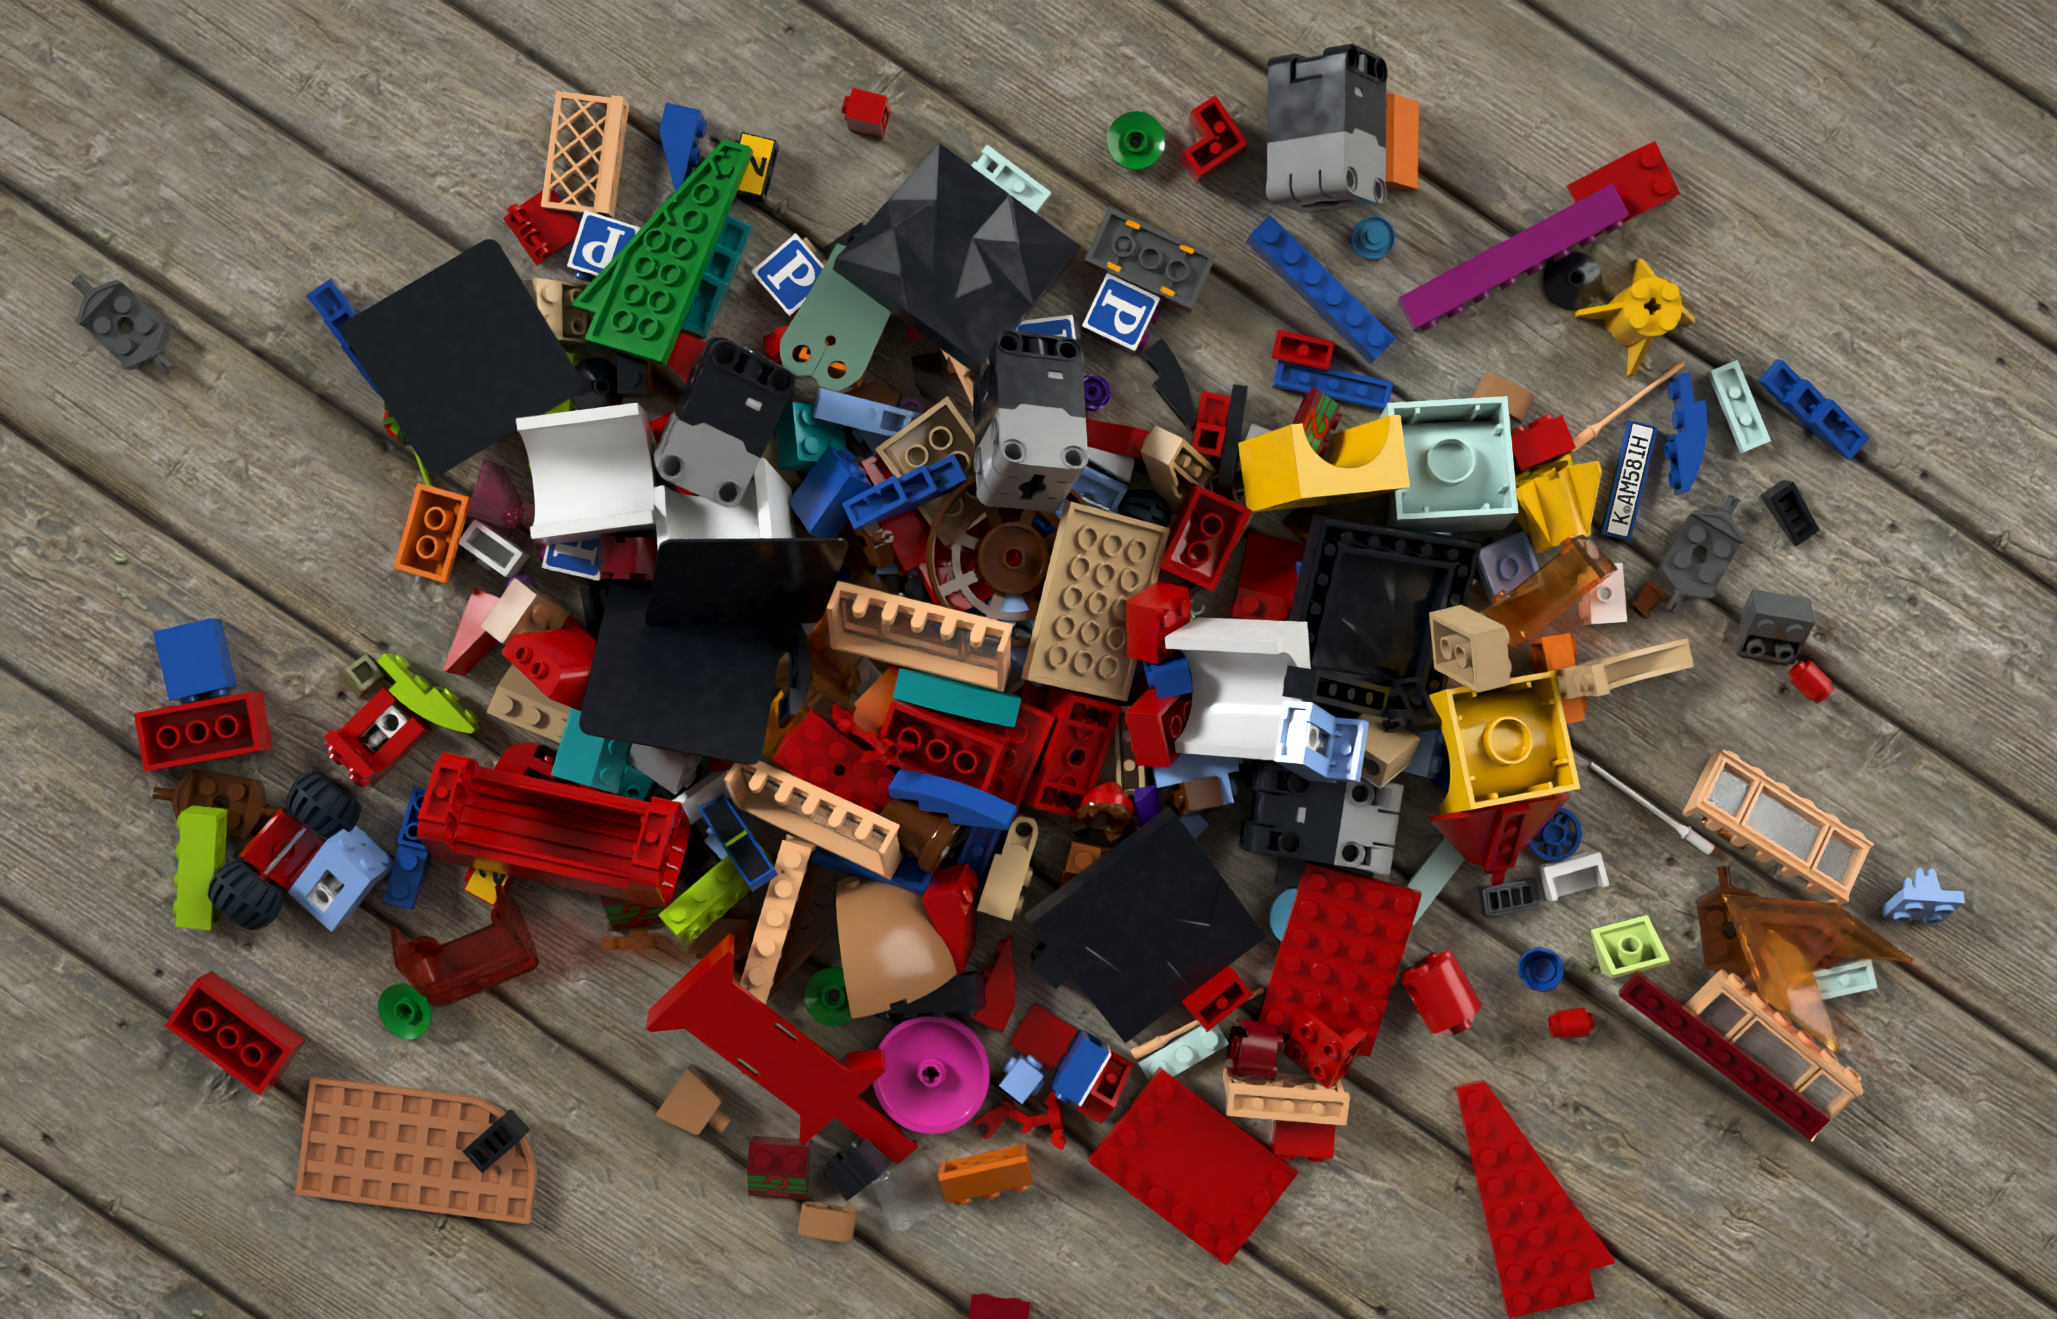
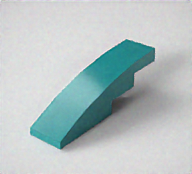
[682,215,754,338]
[893,668,1021,728]

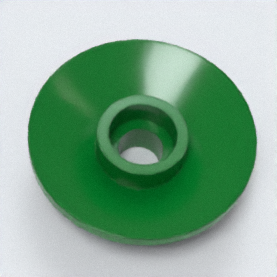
[1107,111,1165,170]
[804,967,852,1026]
[378,983,432,1039]

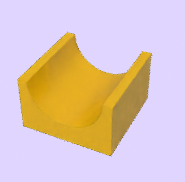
[1238,415,1410,513]
[1429,671,1580,815]

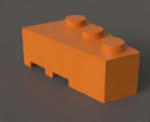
[847,668,897,747]

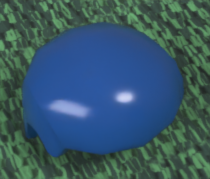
[1517,946,1564,992]

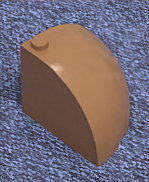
[836,876,957,1019]

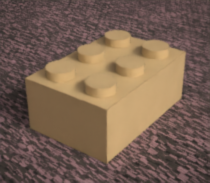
[1429,605,1512,693]

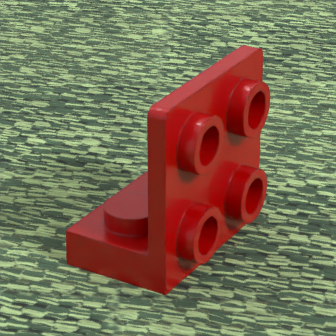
[1283,1010,1368,1089]

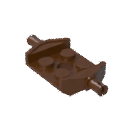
[836,520,895,574]
[152,769,286,839]
[1696,866,1768,988]

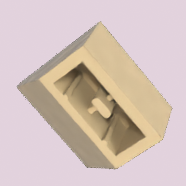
[522,278,588,344]

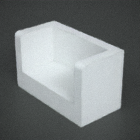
[1537,850,1610,902]

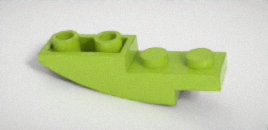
[377,653,482,734]

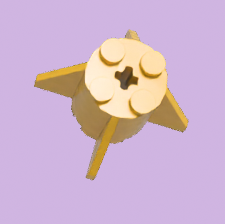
[1575,258,1695,377]
[1514,452,1602,553]

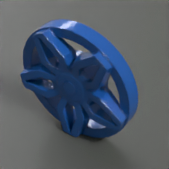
[1528,807,1582,861]

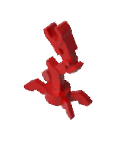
[829,702,916,770]
[972,1088,1066,1150]

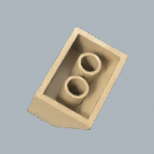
[486,664,571,743]

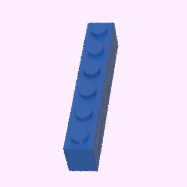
[1246,215,1396,364]

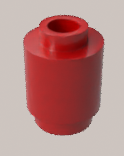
[1788,660,1834,704]
[1548,1007,1594,1040]

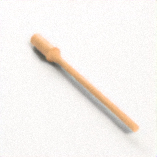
[1569,361,1686,454]
[1131,987,1265,1060]

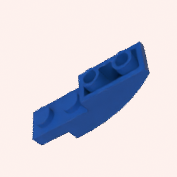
[1664,373,1707,495]
[383,786,432,910]

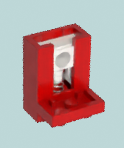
[323,687,432,787]

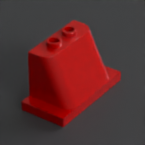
[501,616,598,711]

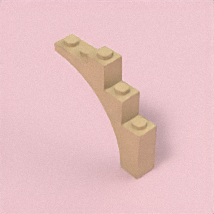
[1556,638,1694,699]

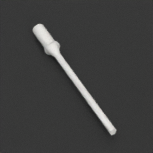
[1589,762,1715,855]

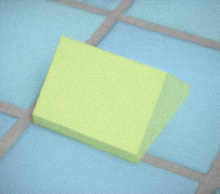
[1591,915,1670,979]

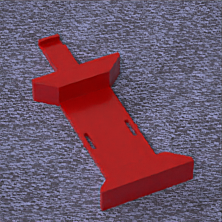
[646,933,918,1165]

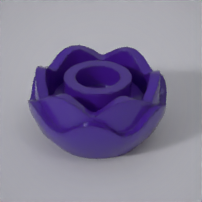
[1083,374,1111,411]

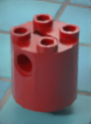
[1399,949,1482,1035]

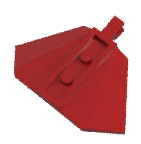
[1428,793,1570,886]

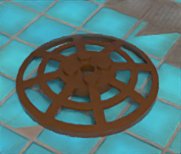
[926,476,1088,648]

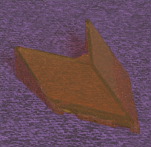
[1722,894,1914,1054]

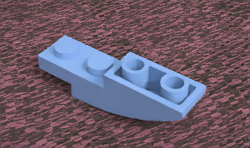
[813,388,922,437]

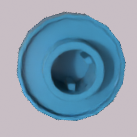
[1351,216,1395,260]

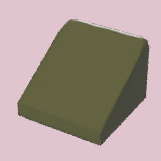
[340,654,385,698]

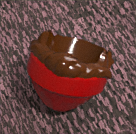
[1076,782,1134,834]

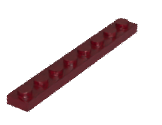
[1618,971,1830,1140]

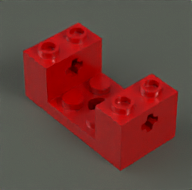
[1023,685,1122,818]

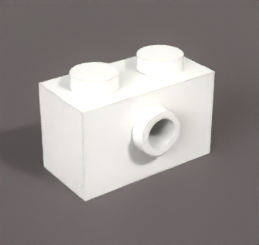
[459,519,531,578]
[1577,563,1627,625]

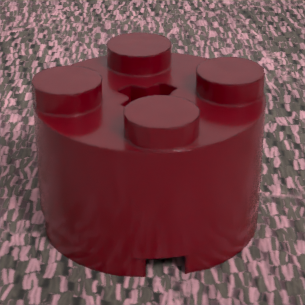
[599,536,658,580]
[1226,1018,1283,1083]

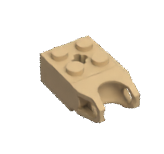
[977,813,1038,921]

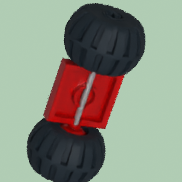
[208,771,361,930]

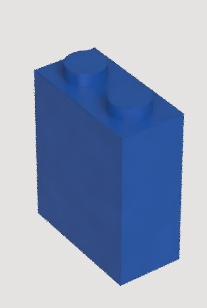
[789,446,873,538]
[153,618,237,705]

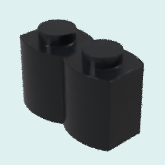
[823,1137,890,1201]

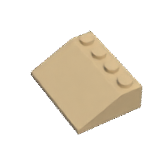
[875,396,1000,546]

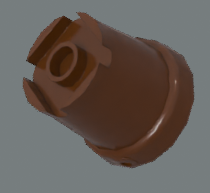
[880,798,967,874]

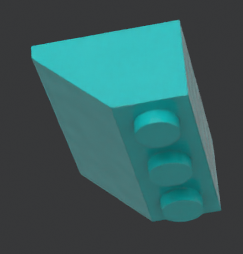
[551,708,632,794]

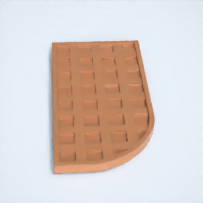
[295,1075,537,1224]

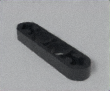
[1217,384,1248,495]

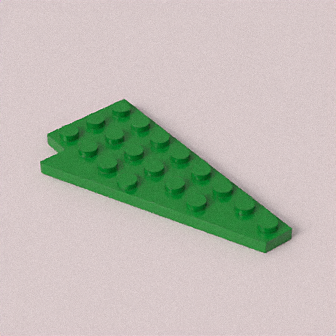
[572,140,754,366]

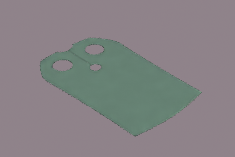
[780,244,891,392]

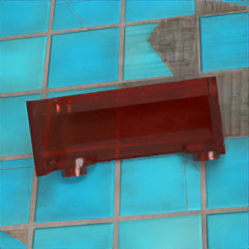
[390,884,539,1007]

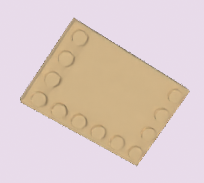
[1021,501,1170,702]

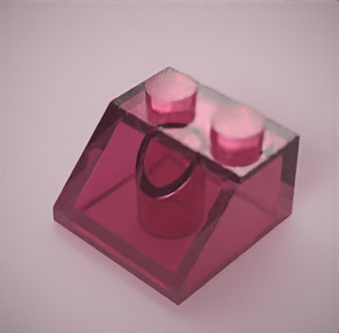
[467,459,525,530]

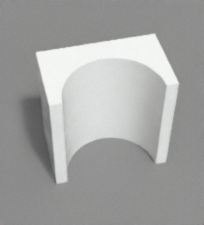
[516,403,657,545]
[653,458,797,549]
[1165,617,1311,760]

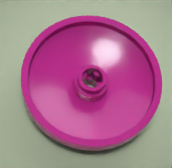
[873,1014,991,1134]

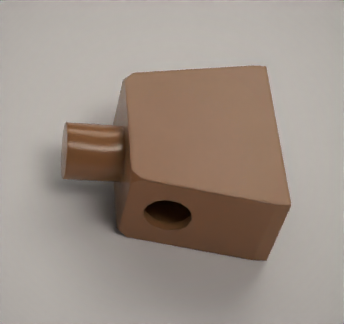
[655,1064,731,1136]

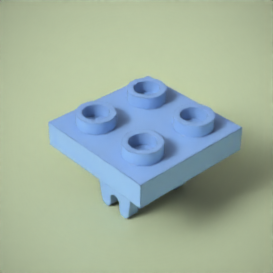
[1881,868,1965,925]

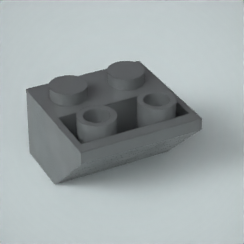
[1736,589,1815,665]

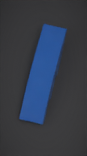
[306,278,379,395]
[1758,359,1869,460]
[841,454,968,531]
[888,769,1017,830]

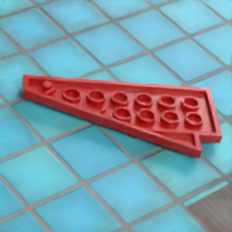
[1454,1080,1615,1318]

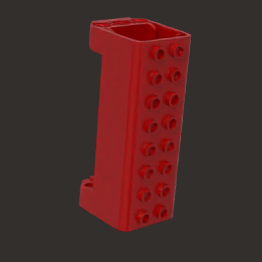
[417,752,691,909]

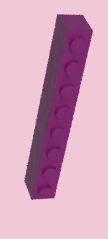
[1397,183,1629,332]

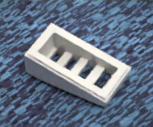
[1087,447,1135,484]

